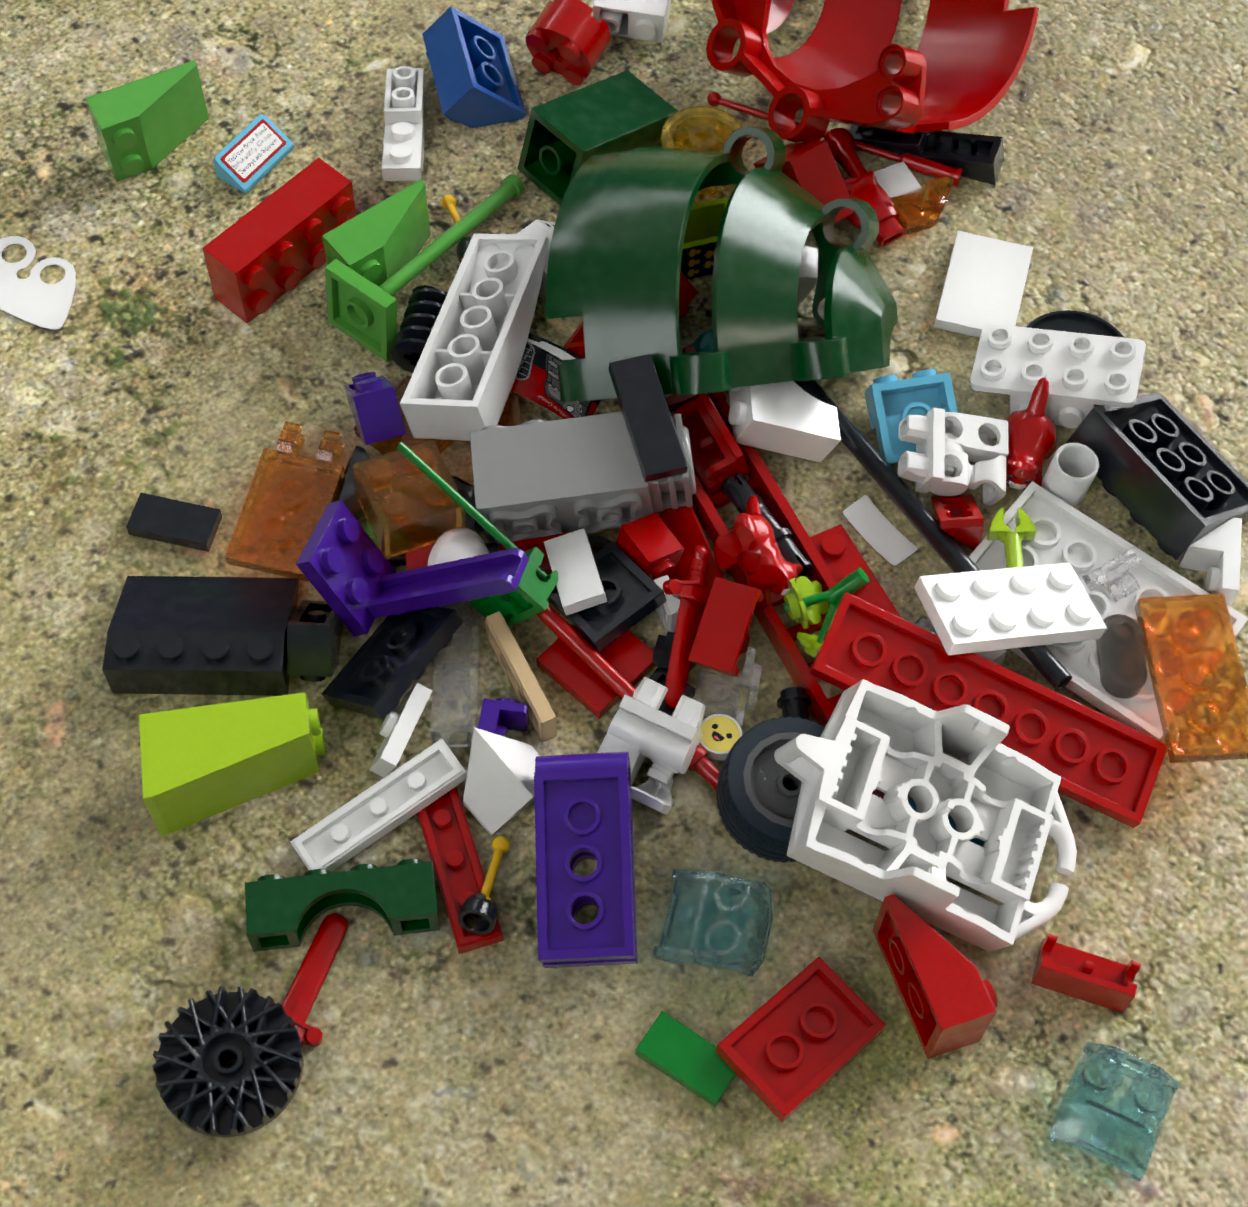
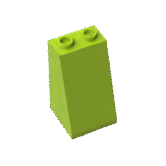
[139,692,326,835]

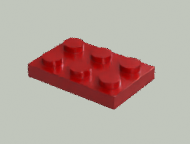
[715,957,886,1123]

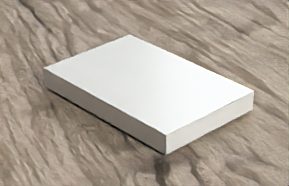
[934,231,1033,338]

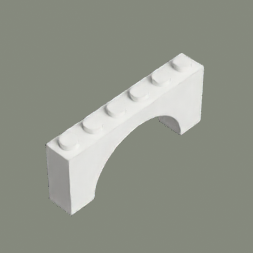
[714,245,841,463]

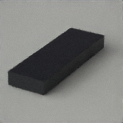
[608,354,688,482]

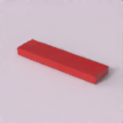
[417,786,504,954]

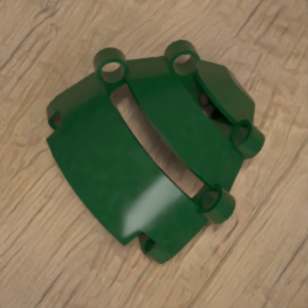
[545,126,898,402]

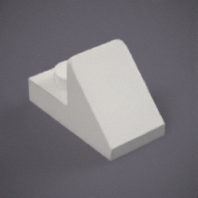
[1180,517,1242,606]

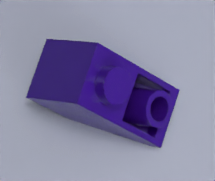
[344,372,406,445]

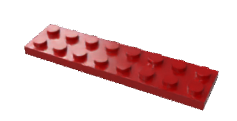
[809,592,1168,828]

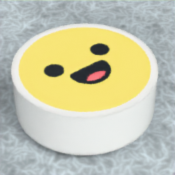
[699,714,742,760]

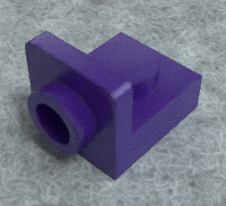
[478,697,529,737]

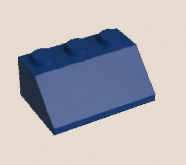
[422,6,527,128]

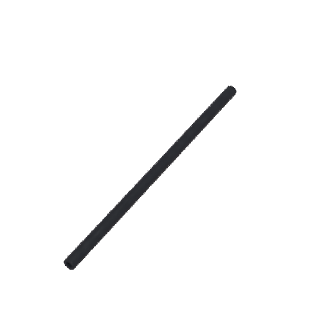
[794,380,1072,691]

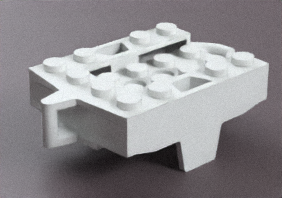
[774,679,1077,952]

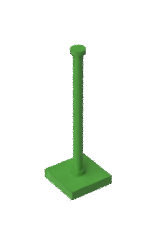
[325,174,525,362]

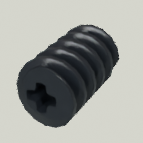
[391,285,448,374]

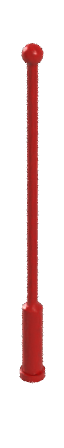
[707,92,964,187]

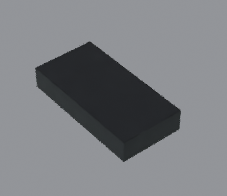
[126,493,222,552]

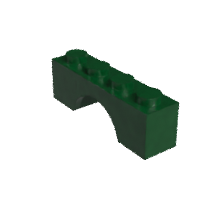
[245,858,440,952]

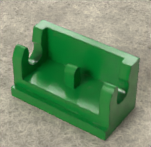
[469,547,558,627]

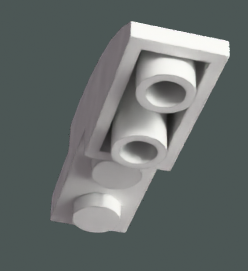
[382,66,425,181]

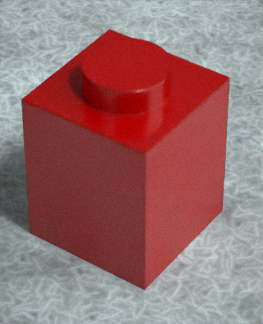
[615,512,684,581]

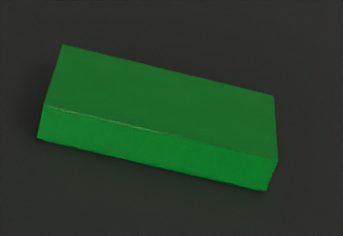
[635,1011,737,1108]

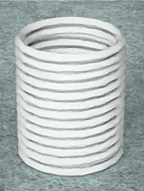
[1042,443,1099,506]

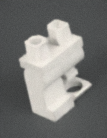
[898,408,1008,506]
[597,677,706,815]

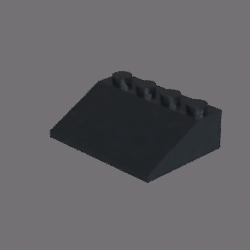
[1066,392,1248,560]
[102,576,299,696]

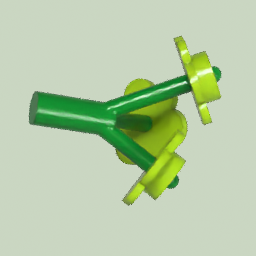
[784,568,869,658]

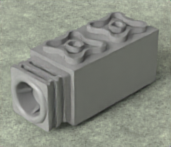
[470,411,696,544]

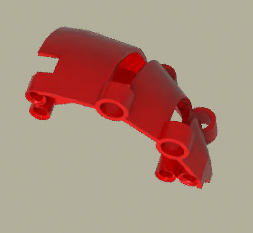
[706,0,1039,143]

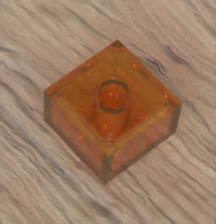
[353,439,466,560]

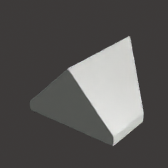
[462,727,540,836]

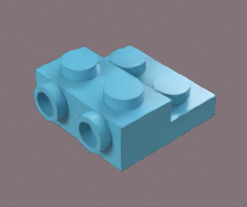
[864,369,958,466]

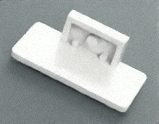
[970,324,1146,428]

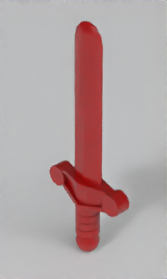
[663,545,710,708]
[282,913,348,1047]

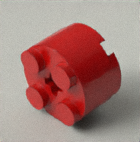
[526,0,611,86]

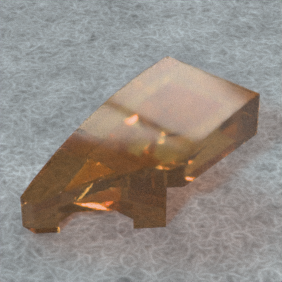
[891,176,954,235]

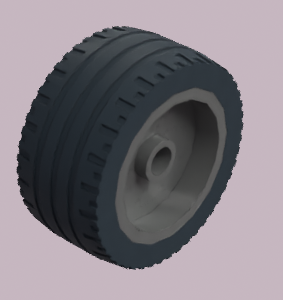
[716,717,825,863]

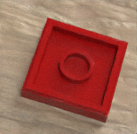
[536,625,655,719]

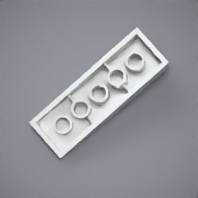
[400,234,549,441]

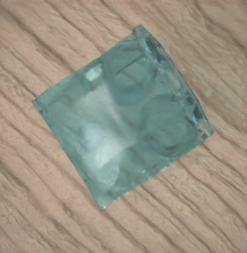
[653,869,773,977]
[1047,1042,1179,1182]

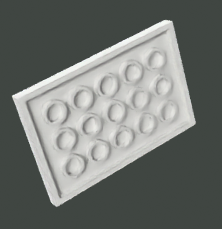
[969,481,1248,741]

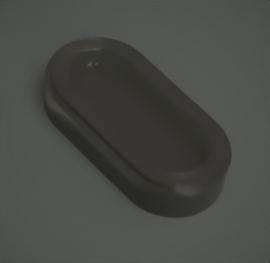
[1096,614,1147,699]

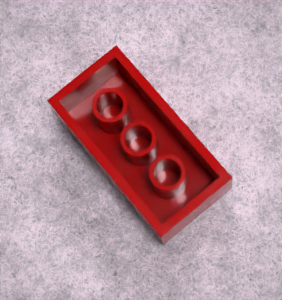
[202,158,357,324]

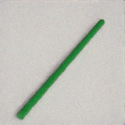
[396,441,548,582]

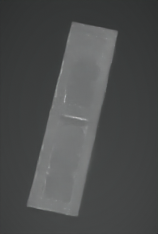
[430,601,481,747]

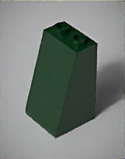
[517,70,679,206]

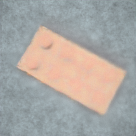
[1135,593,1248,763]

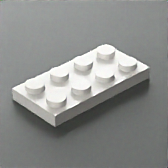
[914,563,1107,655]

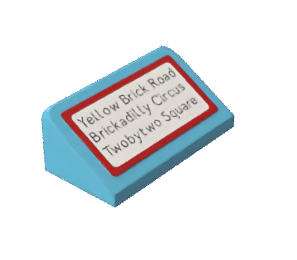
[213,114,294,194]

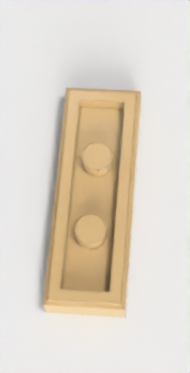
[485,611,557,742]

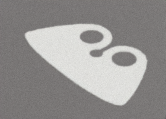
[0,236,76,330]

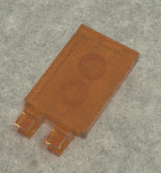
[225,421,345,582]

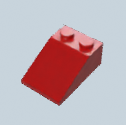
[872,894,998,1059]

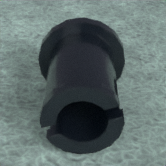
[777,687,812,720]

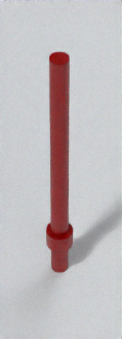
[536,604,720,791]

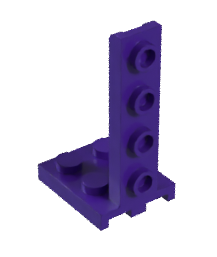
[296,500,529,637]

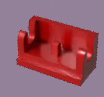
[671,393,749,495]
[688,577,764,677]
[1031,933,1141,1013]

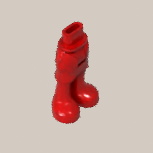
[809,128,905,247]

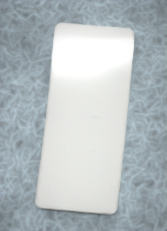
[843,495,918,566]

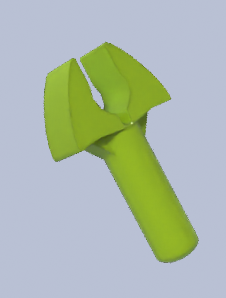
[987,507,1037,568]

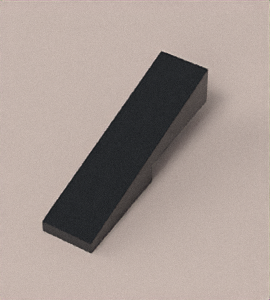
[850,125,1004,185]

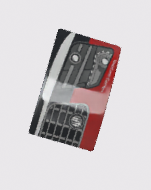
[511,333,601,419]

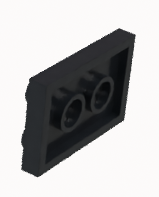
[321,606,464,719]

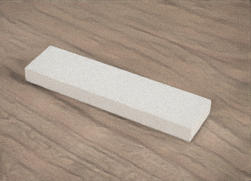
[290,739,467,872]

